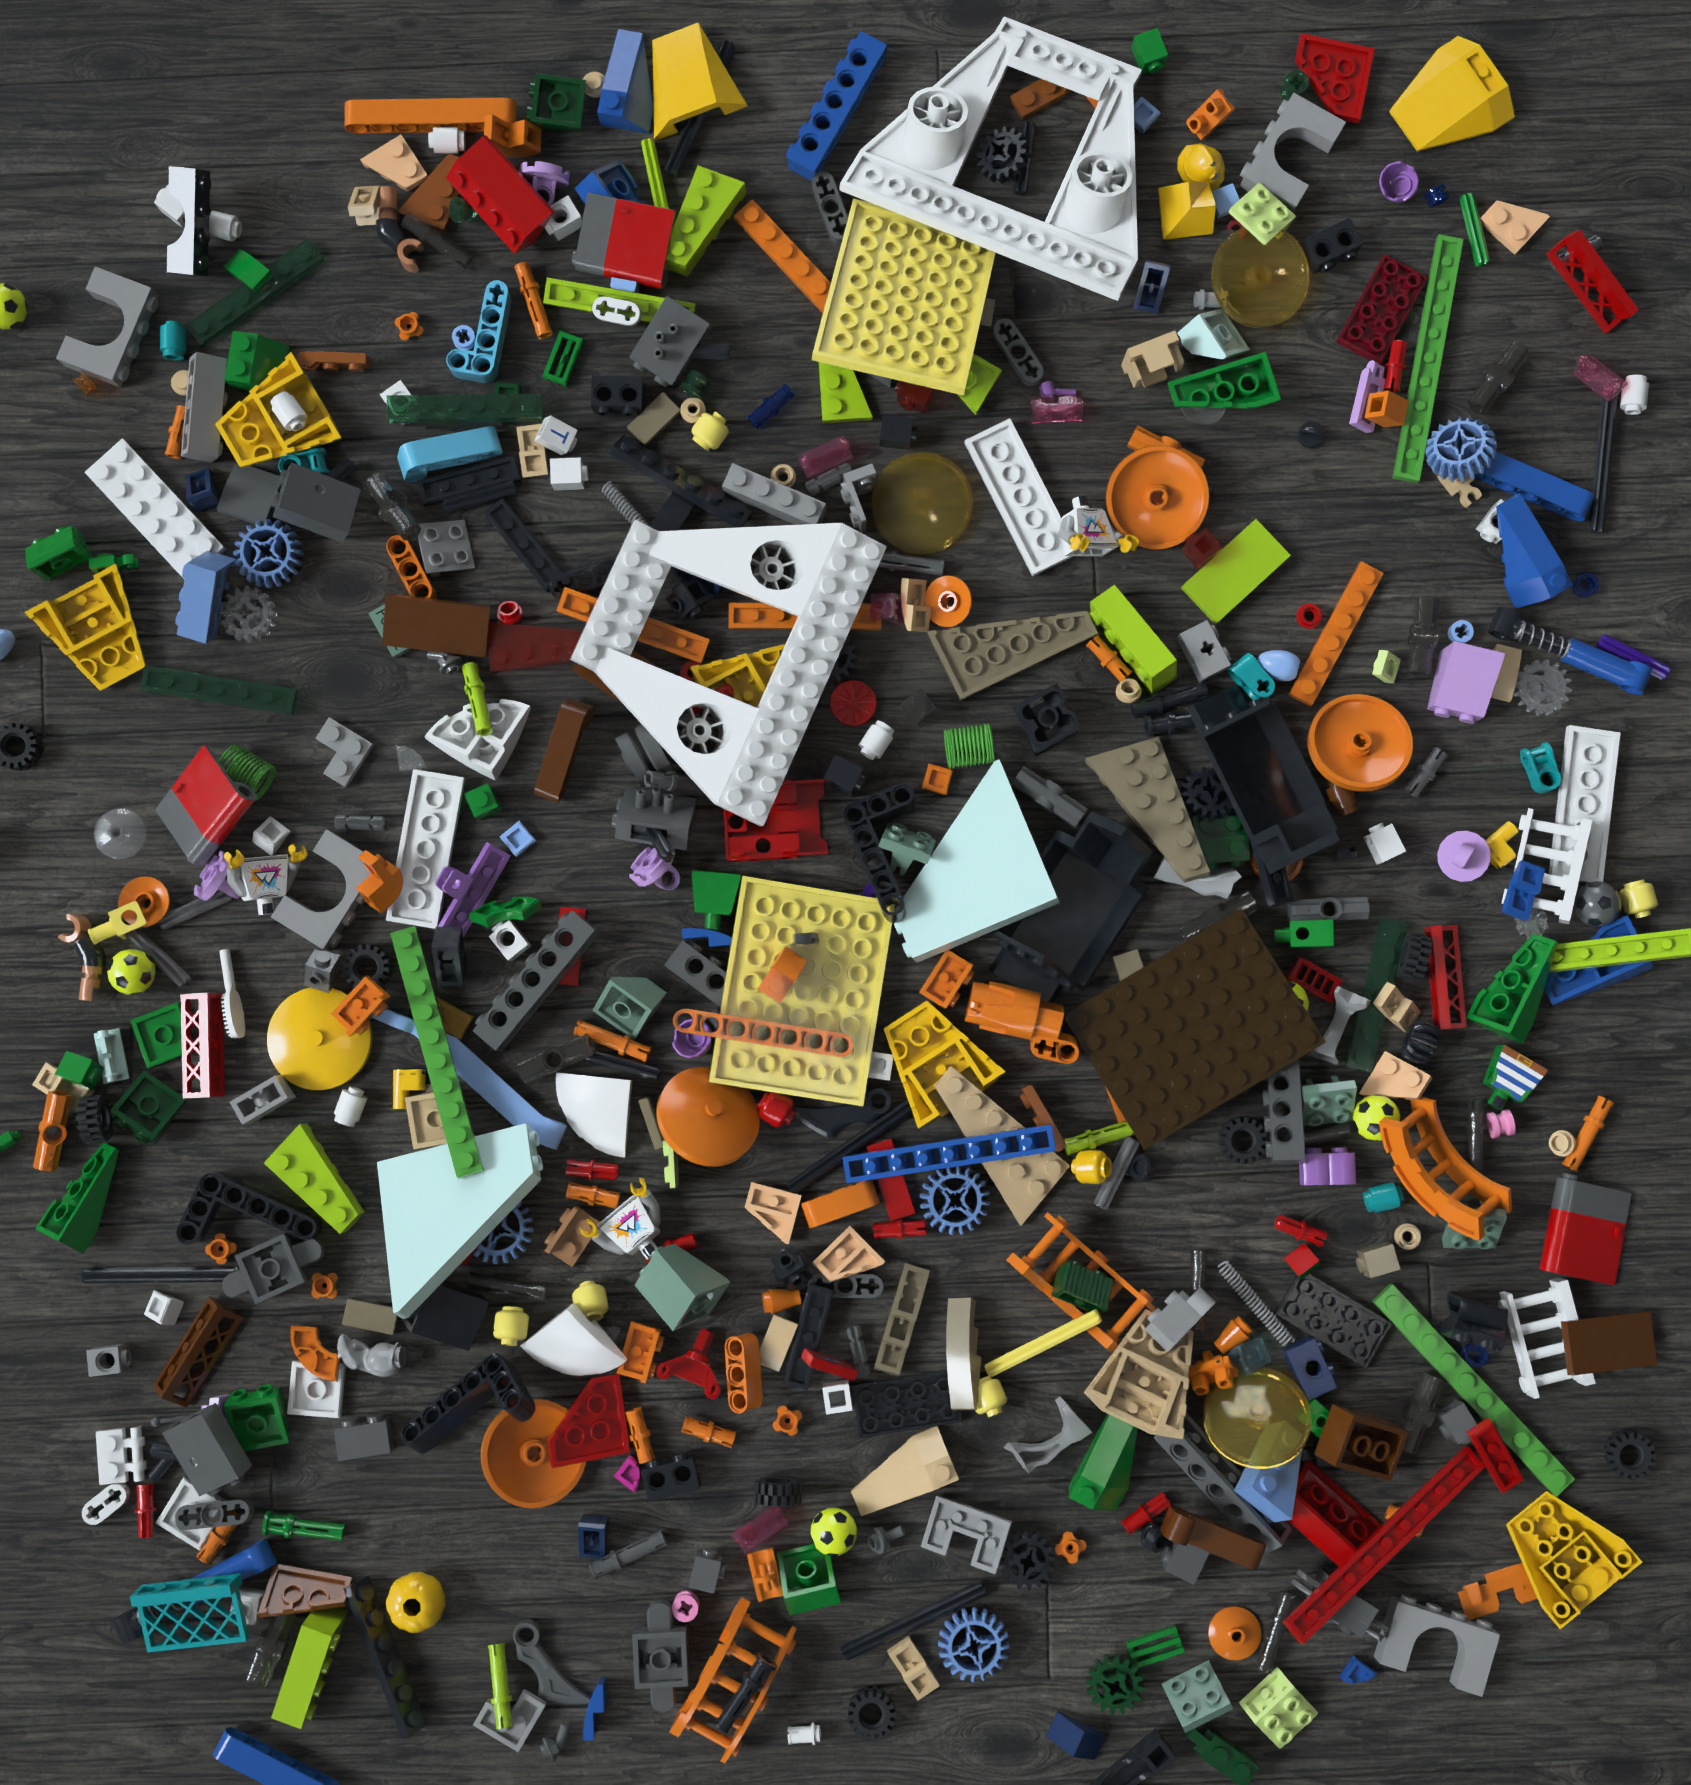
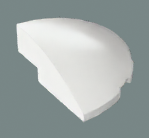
[425,699,531,781]
[556,1072,633,1158]
[520,1303,628,1376]

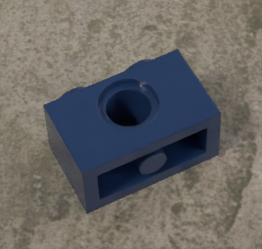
[1281,1336,1337,1401]

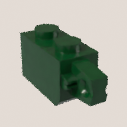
[1185,1727,1260,1785]

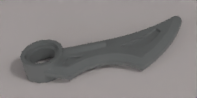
[513,1619,590,1704]

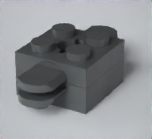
[222,1233,325,1304]
[1291,1568,1390,1642]
[632,1599,690,1712]

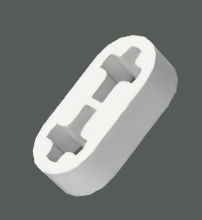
[592,297,641,326]
[82,1483,130,1525]

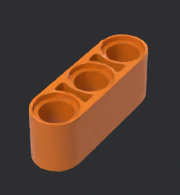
[386,535,437,599]
[801,1180,880,1228]
[725,1333,763,1414]

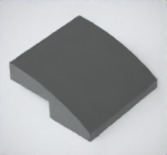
[217,462,282,526]

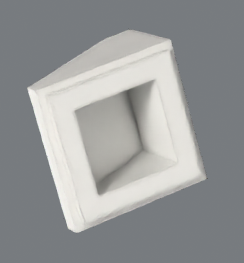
[252,816,290,856]
[144,1290,184,1326]

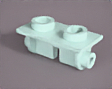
[94,1028,130,1084]

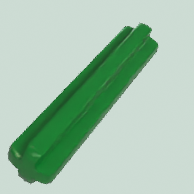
[1460,193,1490,267]

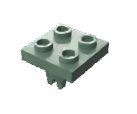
[878,823,936,875]
[1301,1076,1357,1126]
[1442,1201,1507,1249]
[1162,1660,1233,1733]

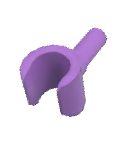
[1039,381,1076,400]

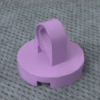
[519,161,570,206]
[1437,831,1491,882]
[629,847,680,890]
[194,851,240,901]

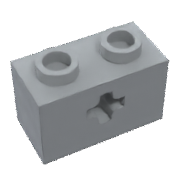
[1176,620,1231,683]
[230,1075,296,1125]

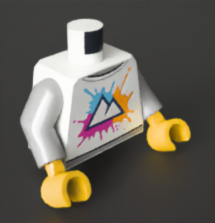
[1058,496,1139,557]
[224,844,307,915]
[579,1178,661,1260]

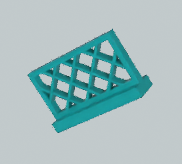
[130,1573,250,1653]

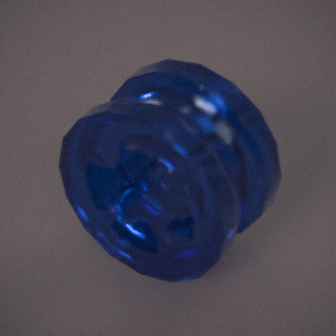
[1423,184,1450,208]
[1572,573,1599,598]
[1461,1343,1488,1368]

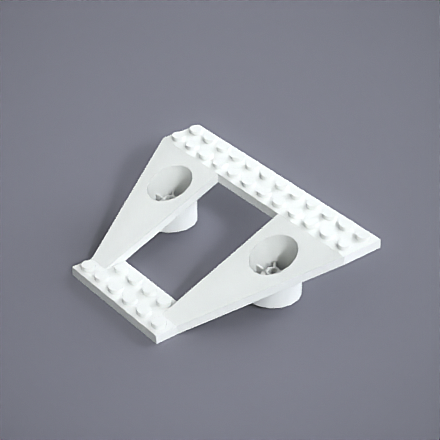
[840,17,1142,301]
[570,520,887,826]

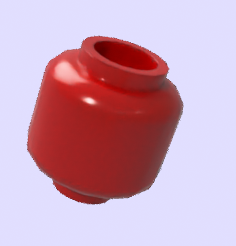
[756,1091,796,1128]

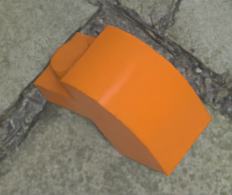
[484,114,542,157]
[356,850,403,914]
[757,946,807,1004]

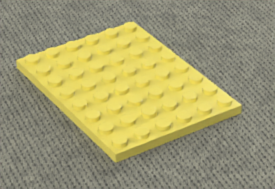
[812,199,996,396]
[709,876,895,1106]

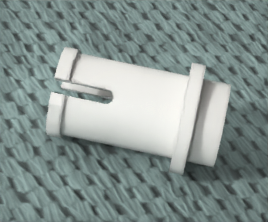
[788,1723,821,1745]

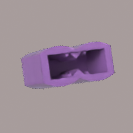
[1299,1147,1356,1185]

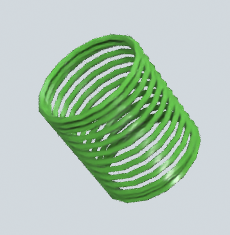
[944,723,995,769]
[219,744,276,801]

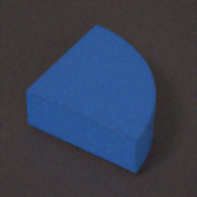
[1338,1655,1377,1684]

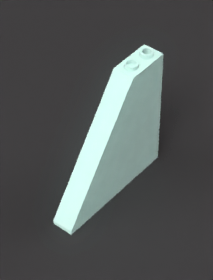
[894,759,1060,963]
[377,1123,543,1319]

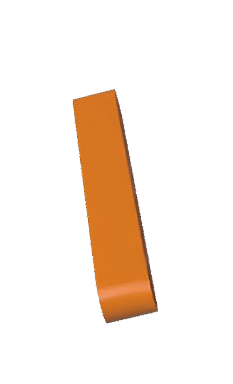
[345,98,517,134]
[673,1009,853,1057]

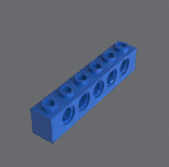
[786,31,887,181]

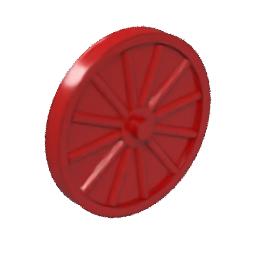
[830,680,876,726]

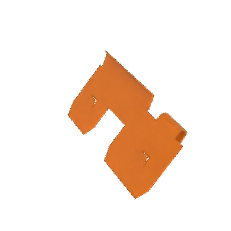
[1458,1563,1537,1620]

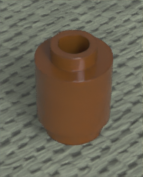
[1326,782,1359,817]

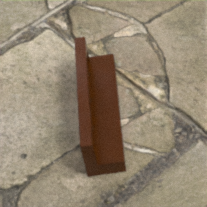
[153,1296,244,1407]

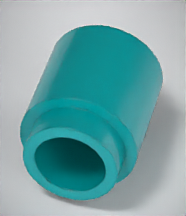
[160,321,187,361]
[1362,1182,1404,1213]

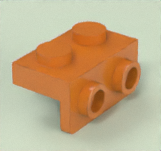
[919,950,975,1009]
[331,975,391,1037]
[617,1321,665,1384]

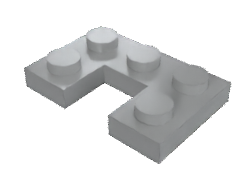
[921,1494,1012,1575]

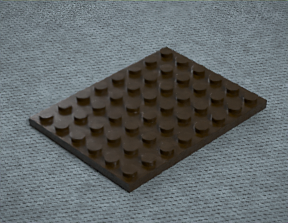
[1063,908,1326,1150]

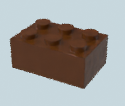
[1314,1404,1409,1482]

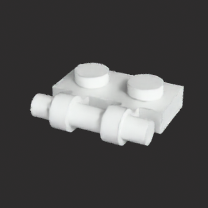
[96,1426,147,1485]

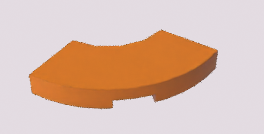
[290,1326,341,1382]

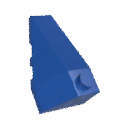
[1496,493,1572,608]
[1544,915,1654,1005]

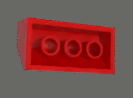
[446,135,555,254]
[1288,1460,1382,1566]

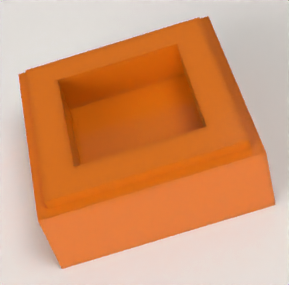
[922,764,953,796]

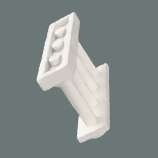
[1502,808,1592,924]
[1498,1277,1596,1399]

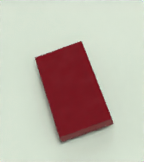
[1336,254,1429,365]

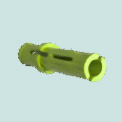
[462,662,493,736]
[1063,1121,1135,1155]
[488,1643,513,1729]

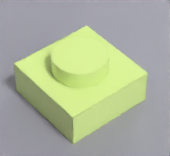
[1372,650,1401,684]

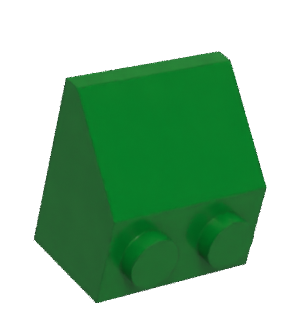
[224,331,291,392]
[25,526,93,581]
[777,1544,841,1616]

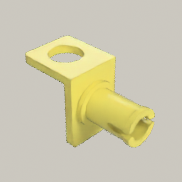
[88,901,147,944]

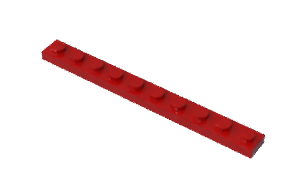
[1282,1446,1486,1644]

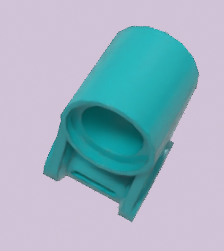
[278,448,330,475]
[1227,653,1275,701]
[1520,742,1561,794]

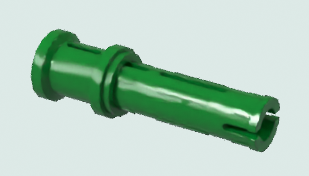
[262,1511,346,1541]

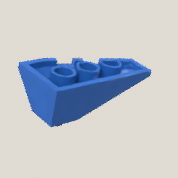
[597,29,654,134]
[574,159,645,204]

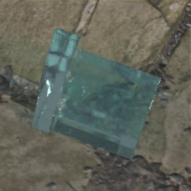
[1228,1337,1271,1376]

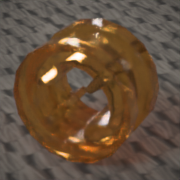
[73,371,98,397]

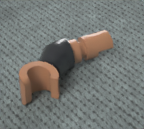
[376,186,424,273]
[58,914,106,1001]

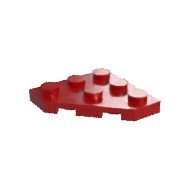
[1295,33,1375,123]
[547,1373,630,1468]

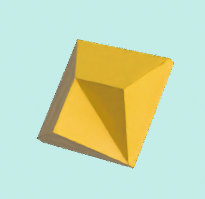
[1158,182,1216,240]

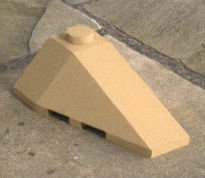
[851,1426,959,1516]

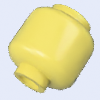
[692,412,729,451]
[1619,879,1658,919]
[572,1281,609,1322]
[493,1306,529,1346]
[975,1376,1007,1418]

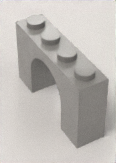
[1239,93,1346,213]
[56,267,159,388]
[271,829,371,951]
[1374,1594,1500,1697]

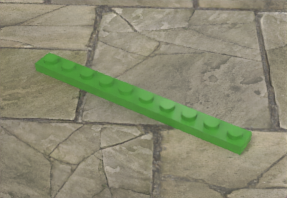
[1392,234,1464,483]
[390,926,484,1179]
[1372,1283,1575,1497]

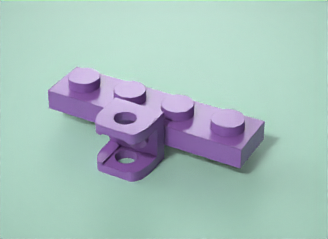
[435,842,511,937]

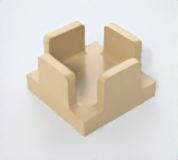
[1121,331,1184,388]
[405,1092,447,1149]

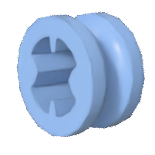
[452,325,476,350]
[1448,620,1474,643]

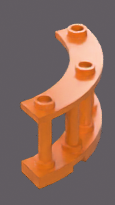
[1379,1097,1512,1241]
[1007,1212,1157,1353]
[669,1597,797,1763]

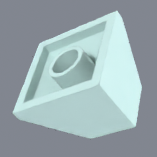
[1178,308,1250,359]

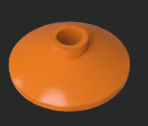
[924,576,972,627]
[118,877,170,928]
[1208,1606,1261,1661]

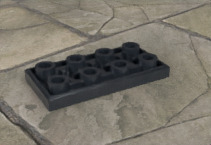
[1274,1274,1392,1368]
[851,1369,963,1439]

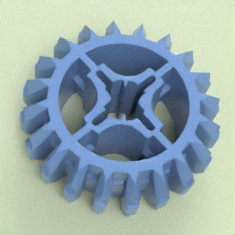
[1425,416,1497,483]
[233,519,304,588]
[920,1166,990,1235]
[474,1201,534,1264]
[938,1607,1010,1683]

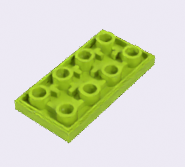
[1181,519,1291,625]

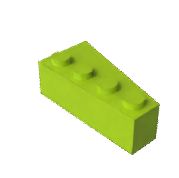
[666,166,746,277]
[1089,585,1177,696]
[264,1123,365,1234]
[271,1607,348,1729]

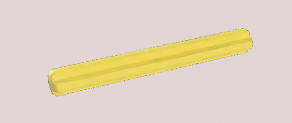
[984,1309,1102,1377]

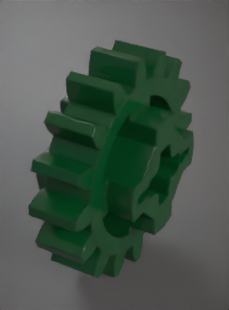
[1086,1653,1144,1715]

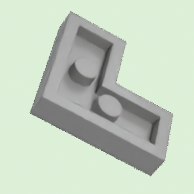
[315,717,374,788]
[473,1689,547,1752]

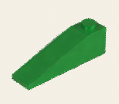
[1167,352,1281,409]
[1466,934,1558,1044]
[35,1143,119,1254]
[1069,1414,1138,1511]

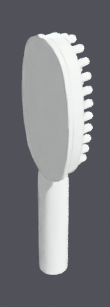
[219,949,245,1038]

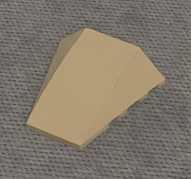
[1084,1309,1194,1439]

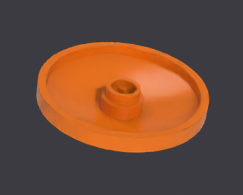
[1106,445,1209,549]
[1308,694,1413,792]
[657,1067,760,1167]
[481,1399,586,1508]

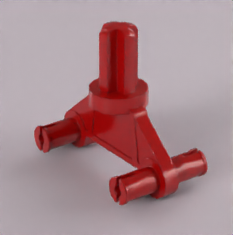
[656,1329,721,1400]

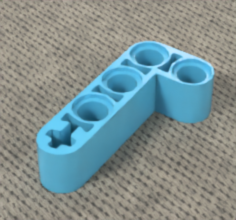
[446,280,512,383]
[397,426,503,483]

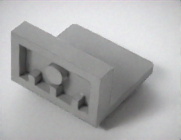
[840,464,876,533]

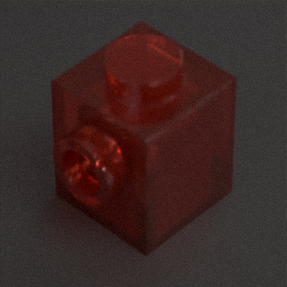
[894,380,935,414]
[1182,528,1222,570]

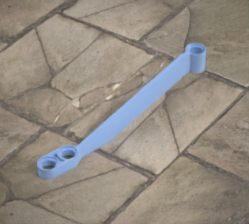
[372,1008,567,1150]

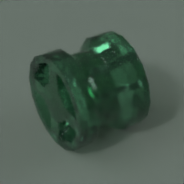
[1280,70,1309,101]
[449,197,480,223]
[679,369,710,400]

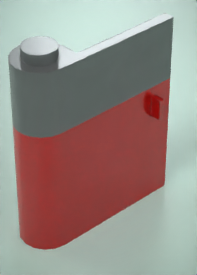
[572,193,676,289]
[155,745,257,865]
[1539,1173,1632,1286]

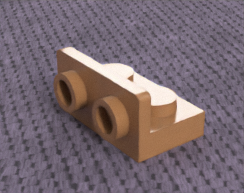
[544,1206,600,1267]

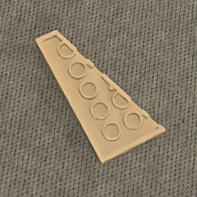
[934,1066,1070,1226]

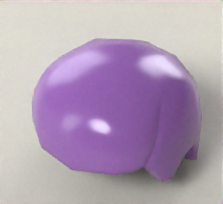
[1379,161,1419,203]
[672,1019,712,1059]

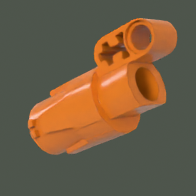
[965,981,1079,1064]

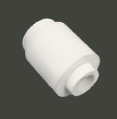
[428,127,465,154]
[209,211,242,242]
[1620,375,1649,415]
[271,392,307,431]
[859,720,894,760]
[334,1086,367,1127]

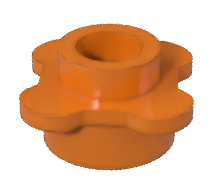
[395,312,424,341]
[205,1233,237,1264]
[311,1272,338,1299]
[773,1405,802,1436]
[1055,1531,1086,1564]

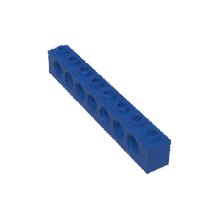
[842,1124,1056,1183]

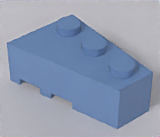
[175,550,237,644]
[1234,1421,1304,1523]

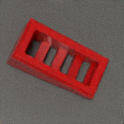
[1286,956,1343,1004]

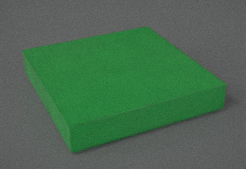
[130,1002,195,1069]

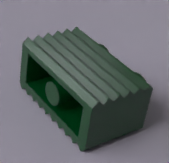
[1051,1261,1114,1314]

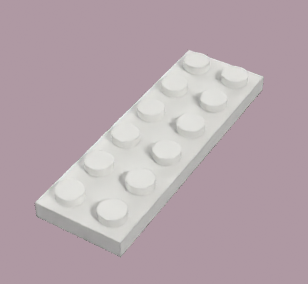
[964,418,1073,576]
[85,439,226,579]
[1549,725,1620,883]
[386,769,465,929]

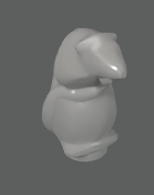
[337,1334,406,1377]

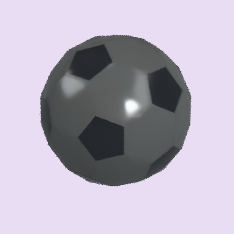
[1573,881,1622,927]

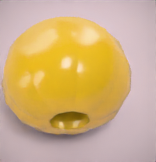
[386,1572,446,1633]

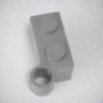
[1144,1287,1216,1352]

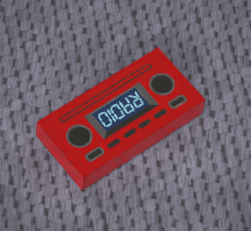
[801,1348,858,1381]

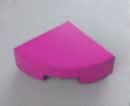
[614,1454,641,1492]

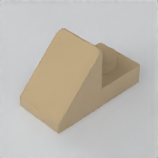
[348,186,381,226]

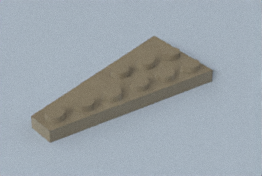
[927,611,1098,701]
[1085,737,1210,883]

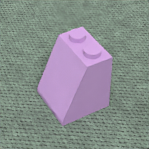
[1427,641,1505,724]

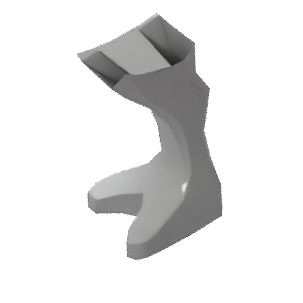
[1153,856,1242,899]
[1309,986,1371,1065]
[1004,1396,1092,1473]

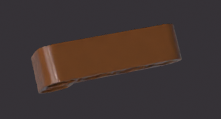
[534,698,595,803]
[1160,1505,1266,1571]

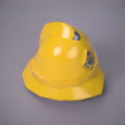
[1177,143,1225,191]

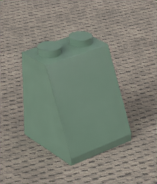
[635,1244,730,1331]

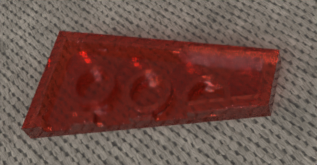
[487,622,583,673]

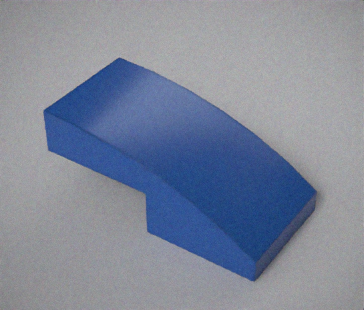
[1501,860,1545,921]
[682,928,732,948]
[583,1677,607,1741]

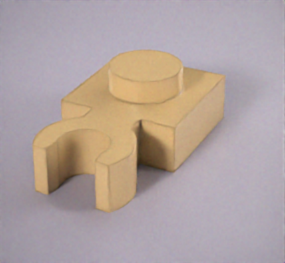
[1437,475,1482,508]

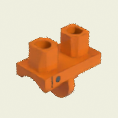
[1186,89,1235,140]
[1188,1350,1238,1396]
[747,1547,783,1602]

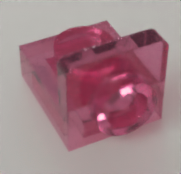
[870,593,905,625]

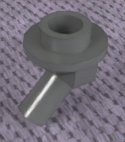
[427,651,463,675]
[868,1525,905,1554]
[540,1723,571,1763]

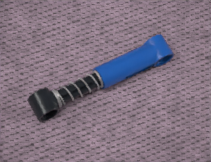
[1488,607,1652,695]
[111,1538,278,1645]

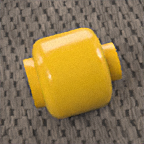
[1071,1150,1112,1184]

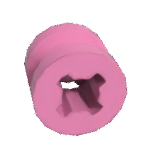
[1486,1109,1515,1139]
[672,1590,700,1622]

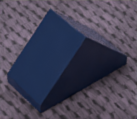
[1133,260,1171,314]
[185,467,221,512]
[578,1514,609,1558]
[1046,1711,1106,1760]

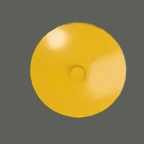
[267,988,373,1090]

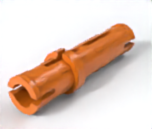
[514,262,553,339]
[574,1019,652,1062]
[1562,1096,1614,1172]

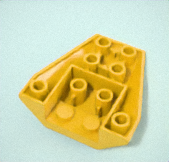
[1389,36,1515,152]
[1506,1491,1642,1629]

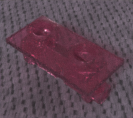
[1572,355,1628,402]
[1030,395,1084,423]
[797,435,853,479]
[732,1506,789,1555]

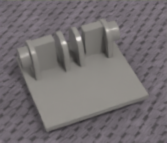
[415,520,475,577]

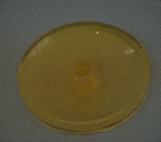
[1211,227,1309,328]
[872,452,973,554]
[1203,1366,1311,1469]

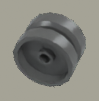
[615,724,673,788]

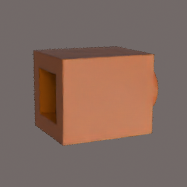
[1365,391,1409,428]

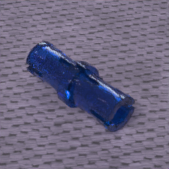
[747,383,795,429]

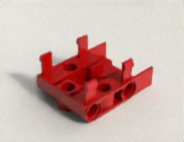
[724,779,828,862]

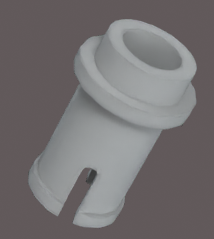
[1194,289,1227,310]

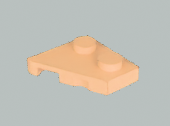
[360,135,428,192]
[1480,200,1550,255]
[1359,1051,1432,1100]
[745,1182,802,1245]
[812,1226,885,1282]

